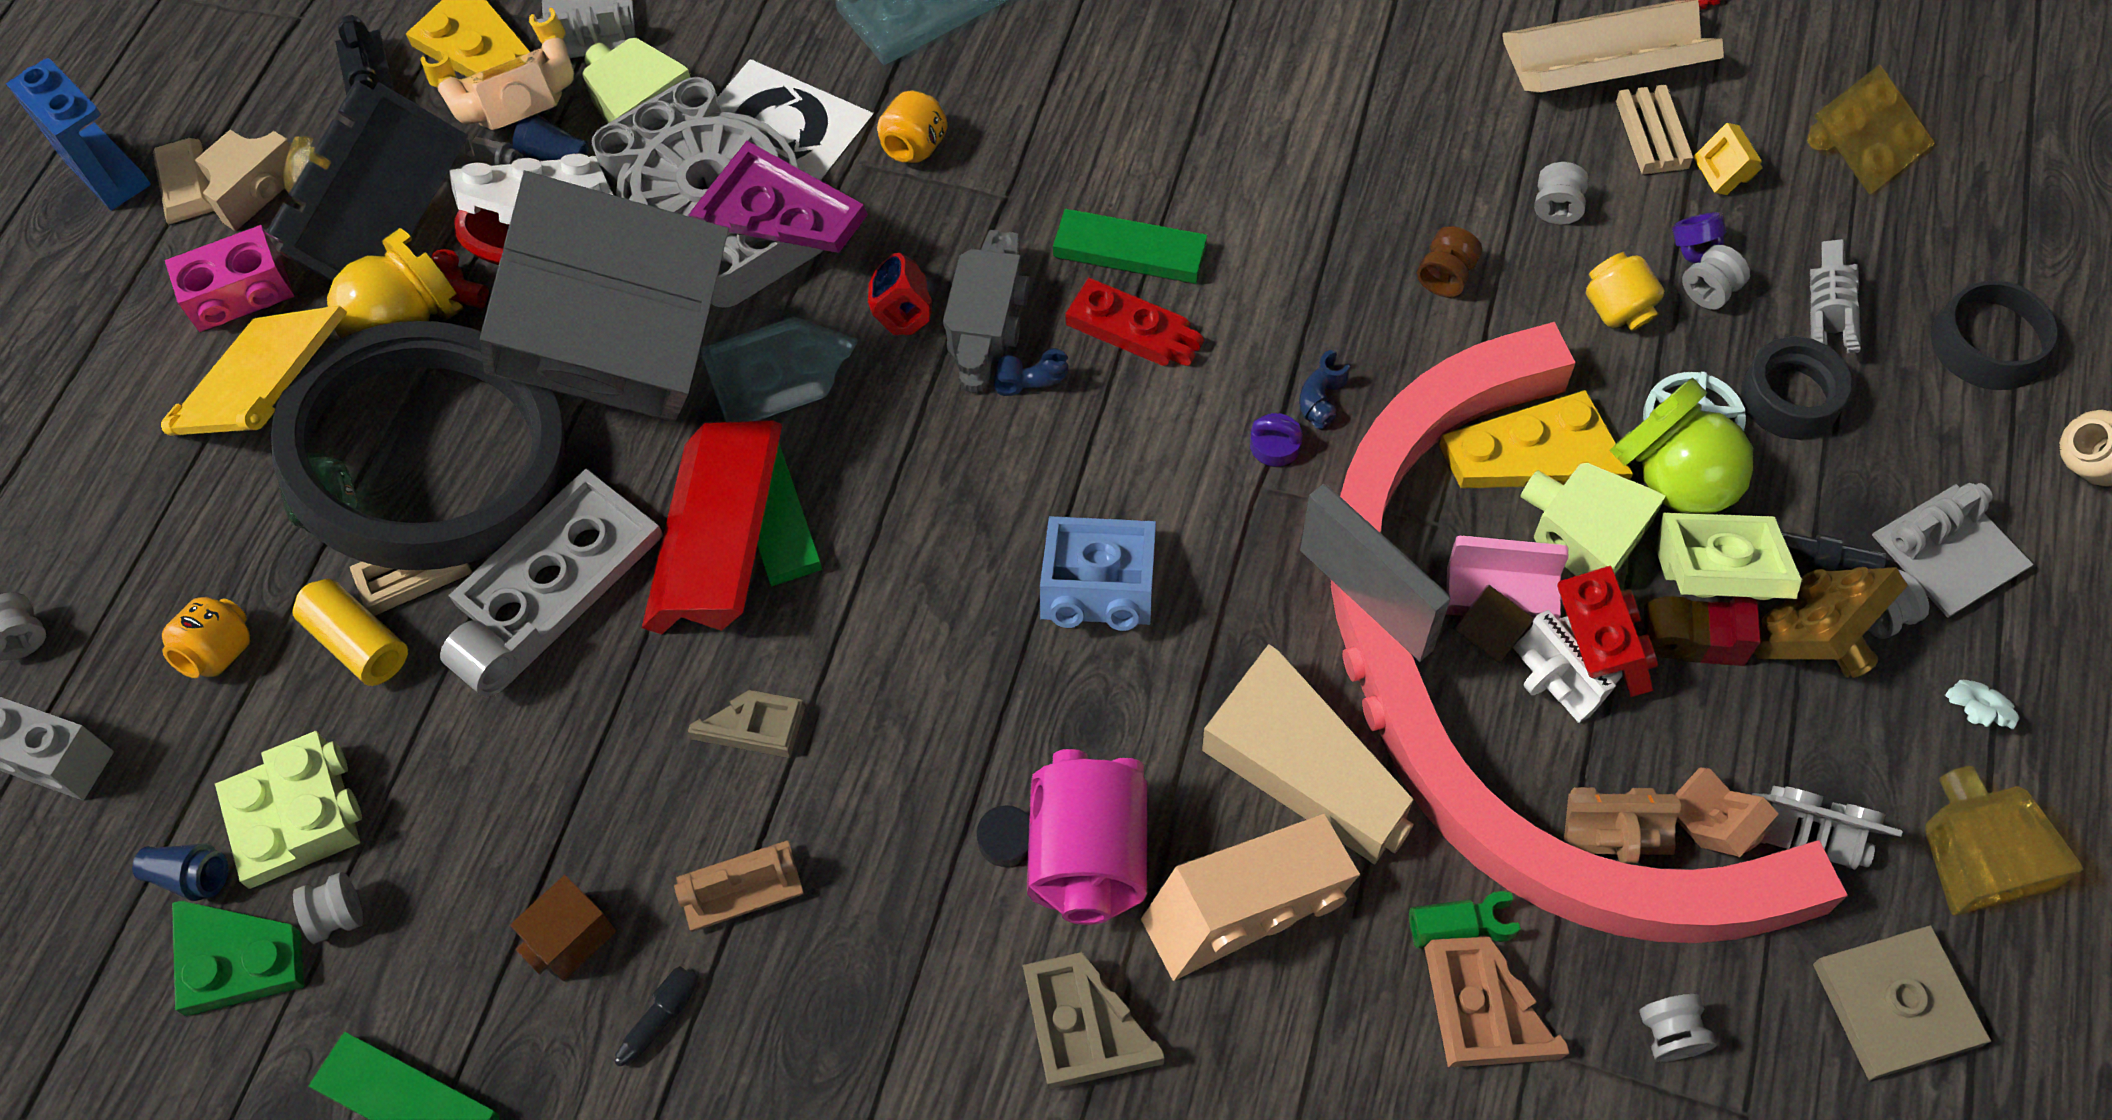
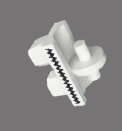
[1513,610,1622,723]

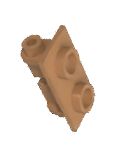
[674,840,804,932]

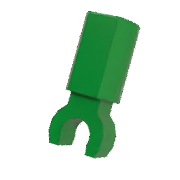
[1409,891,1521,949]

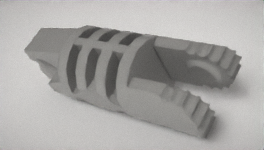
[1810,239,1861,353]

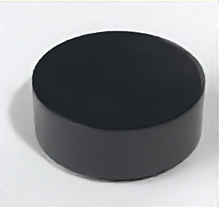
[976,805,1030,867]

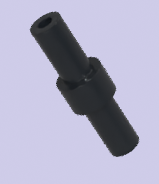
[1781,531,1886,570]

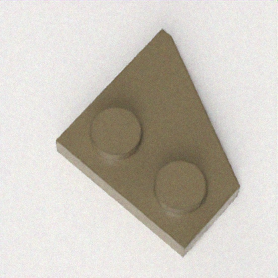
[1023,952,1164,1090]

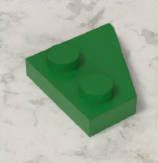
[172,901,304,1016]

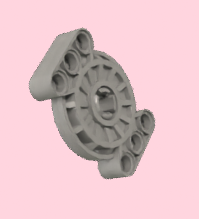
[592,77,823,307]

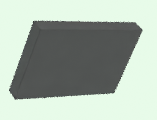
[1300,484,1451,662]

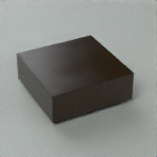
[1453,585,1534,663]

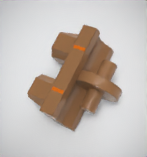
[1564,788,1681,864]

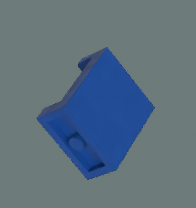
[5,58,151,211]

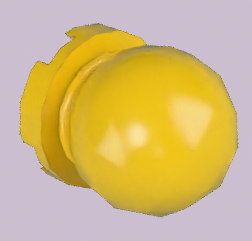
[327,228,463,338]

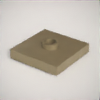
[1813,925,1990,1081]

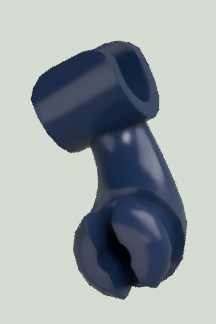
[995,348,1069,396]
[1299,350,1350,429]

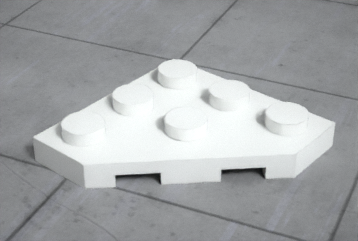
[449,154,613,224]

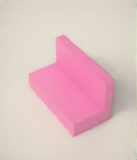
[1446,536,1568,623]

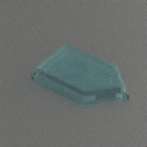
[700,316,857,422]

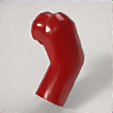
[431,249,489,309]

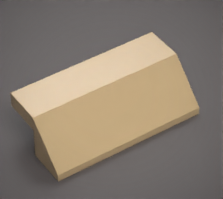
[1503,0,1724,92]

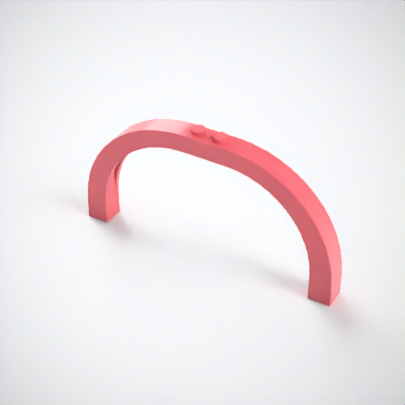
[1331,322,1848,943]

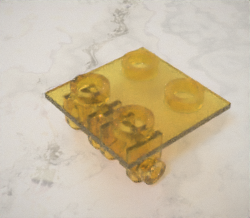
[1807,65,1935,194]

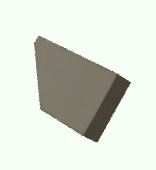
[688,690,805,758]

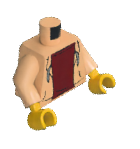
[420,8,574,130]

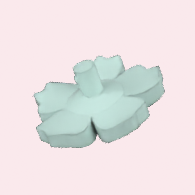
[1945,680,2020,729]

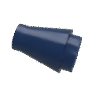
[513,115,589,161]
[132,843,229,901]

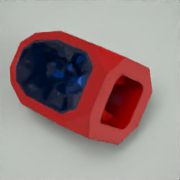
[868,253,932,335]

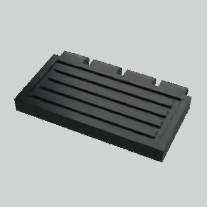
[266,81,469,282]

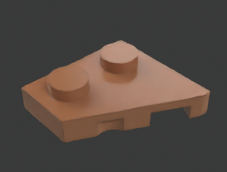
[1424,937,1569,1068]

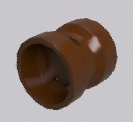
[1416,226,1482,297]

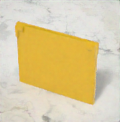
[161,305,347,436]

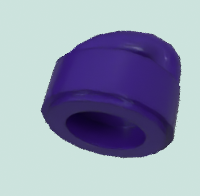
[1672,212,1727,264]
[1250,413,1303,467]

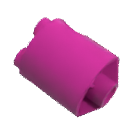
[1027,749,1147,925]

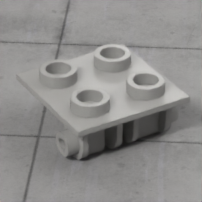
[537,0,636,58]
[1872,483,2034,618]
[1752,786,1902,870]

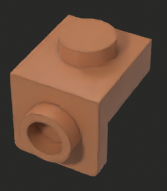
[1676,767,1779,857]

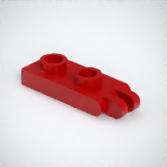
[1065,278,1205,366]

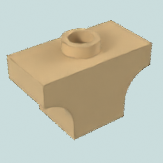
[195,130,303,231]

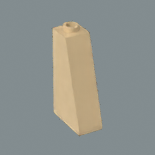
[1202,644,1414,864]

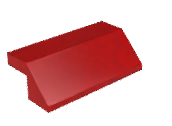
[642,421,782,635]

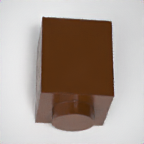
[510,874,617,982]

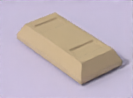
[153,138,215,225]

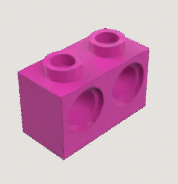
[165,225,294,332]

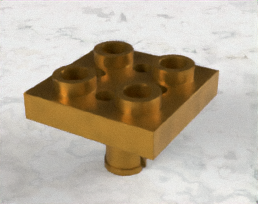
[1754,567,1908,678]

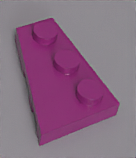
[688,140,868,253]

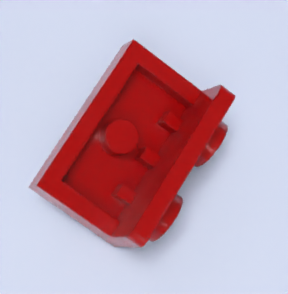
[1557,565,1658,697]

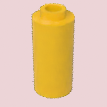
[293,579,408,686]

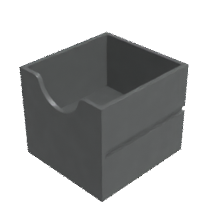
[479,170,729,422]

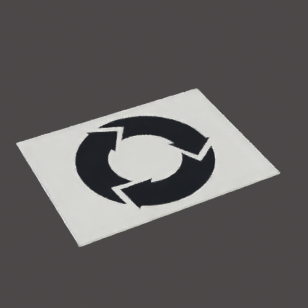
[717,59,874,180]

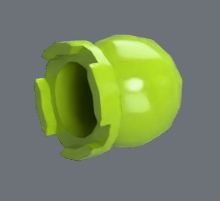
[1609,377,1753,514]

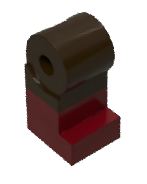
[1644,596,1760,666]

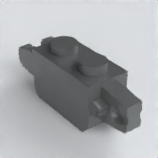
[943,230,1030,394]

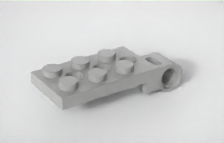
[440,469,663,697]

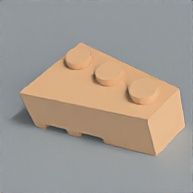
[1141,814,1360,981]

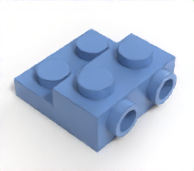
[1040,516,1156,631]

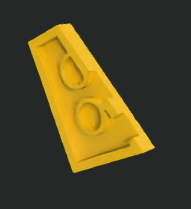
[406,0,530,77]
[1439,390,1633,488]

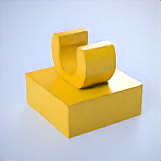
[1693,123,1763,195]

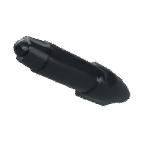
[615,966,698,1067]

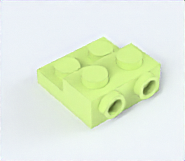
[1656,513,1802,600]
[215,731,362,889]

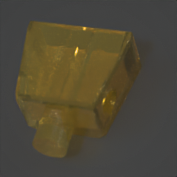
[1925,766,2083,916]

